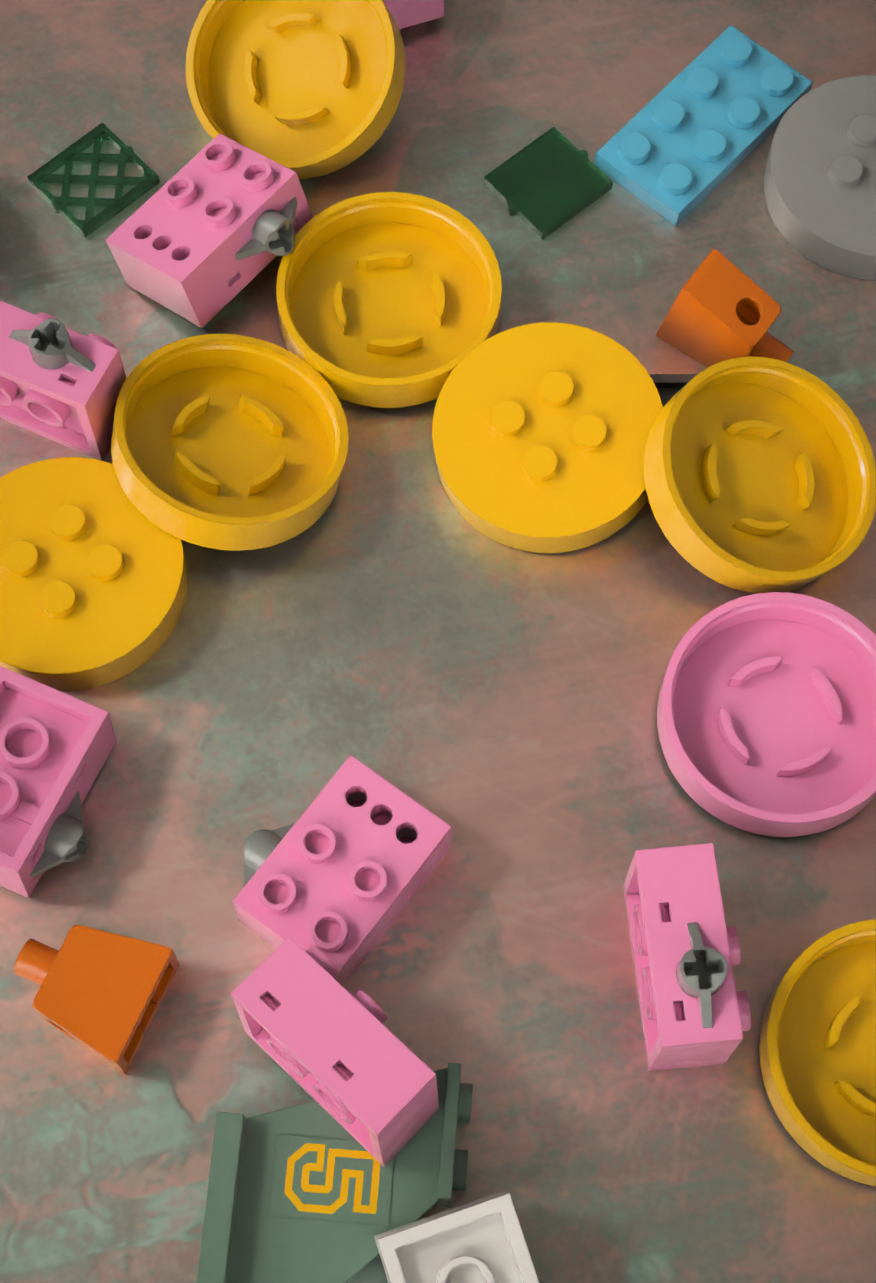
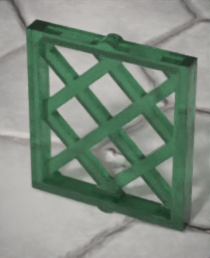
[27,122,160,238]

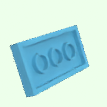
[594,25,813,226]

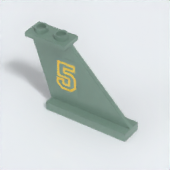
[197,1063,473,1283]

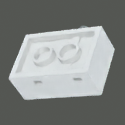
[374,1191,544,1283]

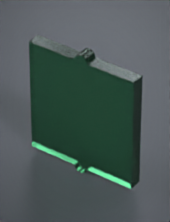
[483,127,613,240]

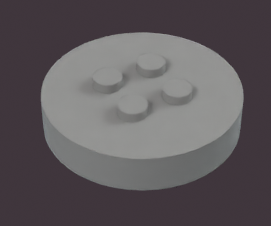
[764,75,876,281]

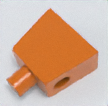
[655,248,795,368]
[14,925,180,1075]

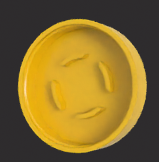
[186,0,406,179]
[276,192,502,408]
[432,322,663,553]
[111,333,349,551]
[644,356,876,593]
[0,457,188,691]
[759,919,876,1187]

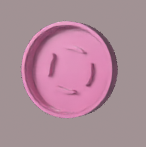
[657,592,876,837]

